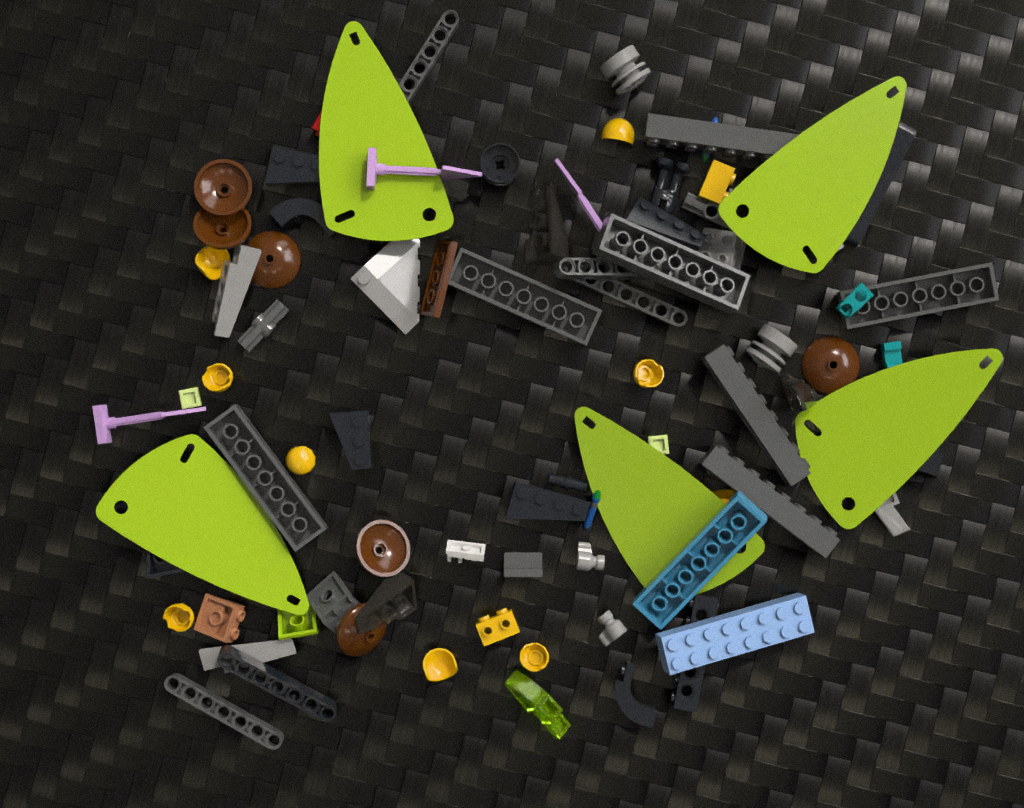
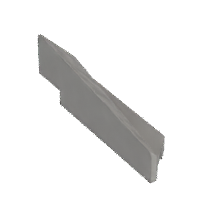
[212,244,262,338]
[199,639,297,673]

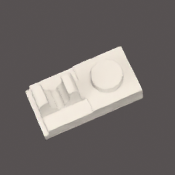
[446,540,486,563]

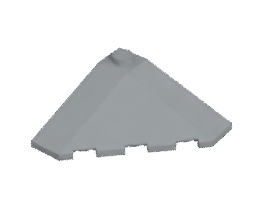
[351,238,420,335]

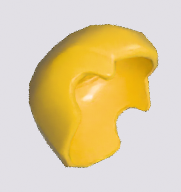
[633,359,664,388]
[202,363,233,392]
[285,446,315,475]
[163,603,194,632]
[520,643,549,672]

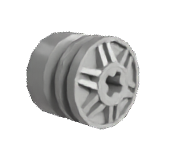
[600,45,651,95]
[745,324,798,374]

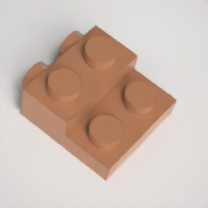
[194,593,246,643]

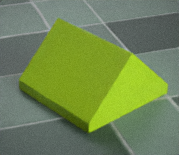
[277,603,320,640]

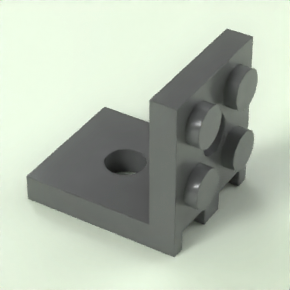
[307,571,361,634]

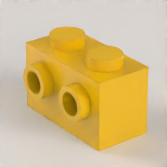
[698,160,736,206]
[476,608,520,646]

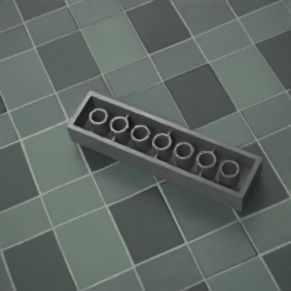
[643,113,799,162]
[592,213,750,314]
[448,248,602,346]
[836,262,999,330]
[701,344,811,486]
[204,404,329,552]
[698,444,840,558]

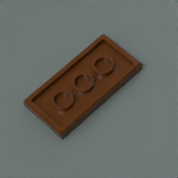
[420,240,458,318]

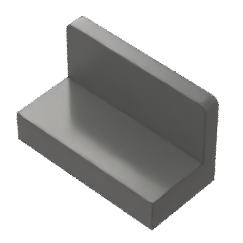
[504,552,543,577]

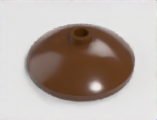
[194,159,252,216]
[193,208,252,250]
[247,231,301,289]
[802,337,859,394]
[355,520,410,577]
[336,603,387,657]

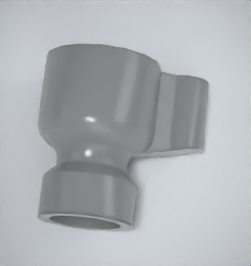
[576,542,605,571]
[597,610,627,647]

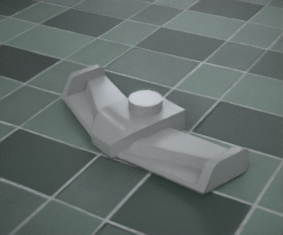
[874,492,911,537]

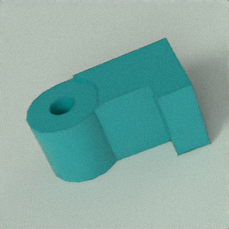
[836,282,874,319]
[880,341,903,369]

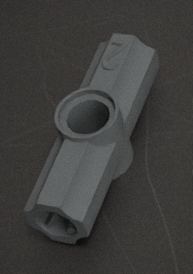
[681,192,741,231]
[238,299,290,352]

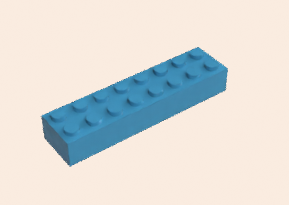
[632,490,767,630]

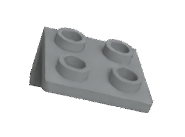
[699,228,746,270]

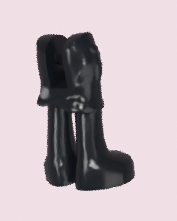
[650,157,692,214]

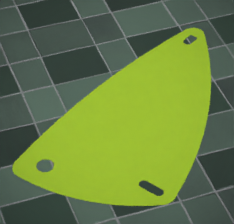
[319,21,454,241]
[718,76,907,273]
[795,348,1003,529]
[574,407,765,594]
[96,434,309,615]

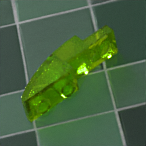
[504,670,571,739]

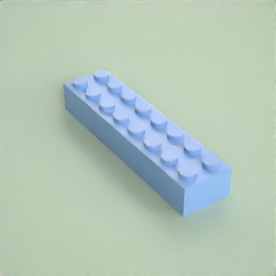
[655,593,815,675]

